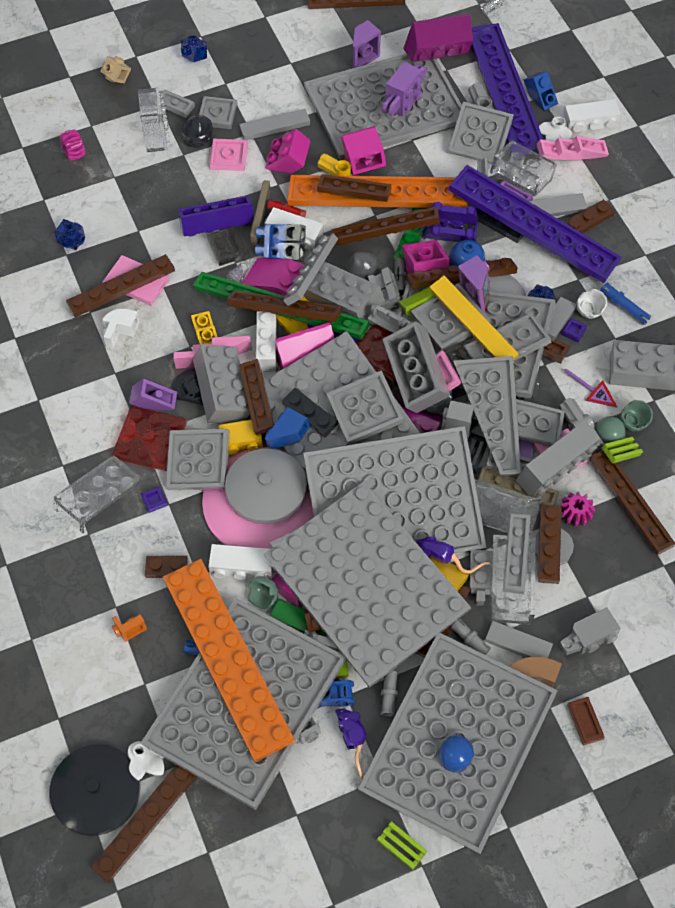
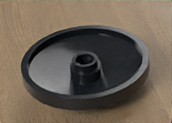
[49,745,141,836]

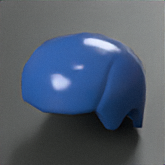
[438,735,474,773]

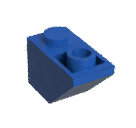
[523,71,558,111]
[265,407,311,449]

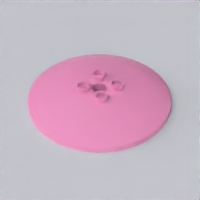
[202,447,314,549]

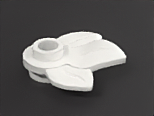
[539,116,572,142]
[127,741,164,781]

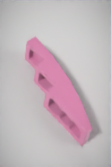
[537,136,609,160]
[174,336,251,369]

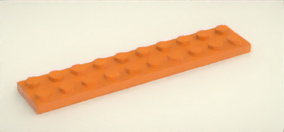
[287,175,467,208]
[163,559,295,762]

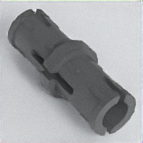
[393,258,406,296]

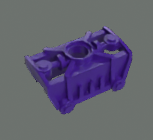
[423,202,478,242]

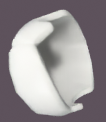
[576,289,607,319]

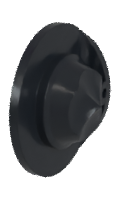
[172,368,203,405]

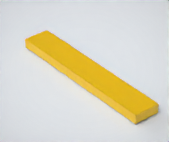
[429,276,519,360]

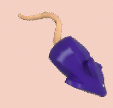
[415,537,490,574]
[335,709,366,782]

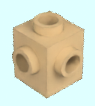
[100,56,131,84]

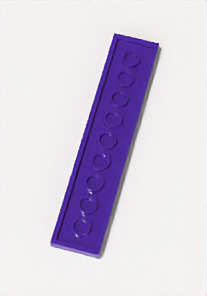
[471,23,544,157]
[448,165,622,284]

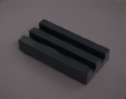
[468,433,488,474]

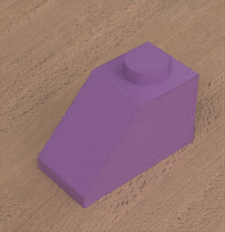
[129,379,177,410]

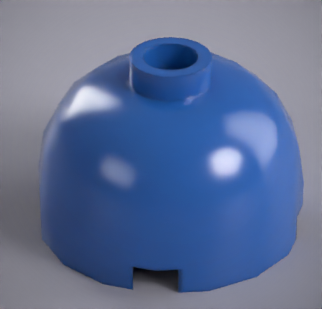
[449,239,485,266]

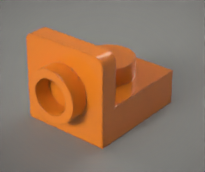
[112,614,147,642]

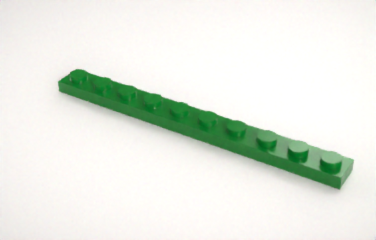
[193,272,370,340]

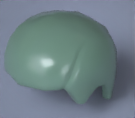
[620,400,653,432]
[595,416,625,444]
[247,576,278,610]

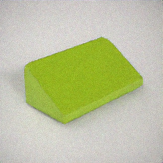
[398,288,436,316]

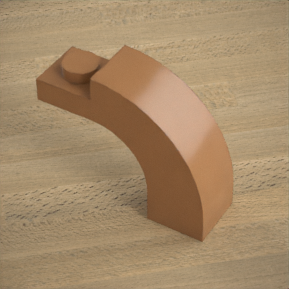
[509,657,562,688]

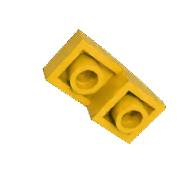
[191,311,217,345]

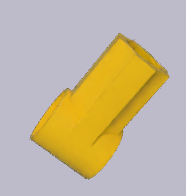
[318,154,351,176]

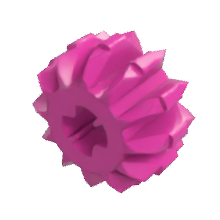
[60,129,85,161]
[560,491,595,527]

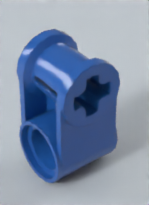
[319,680,355,707]

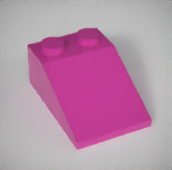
[242,258,305,296]

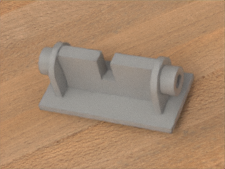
[368,304,411,333]

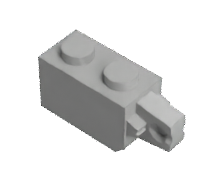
[559,607,621,655]

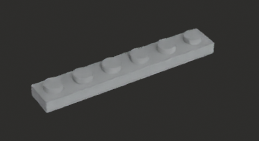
[283,233,338,306]

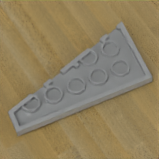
[453,356,521,476]

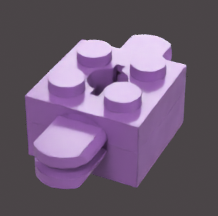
[382,62,427,117]

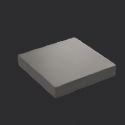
[199,96,237,129]

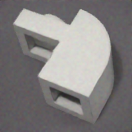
[102,309,139,349]

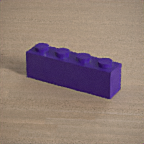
[178,195,254,237]

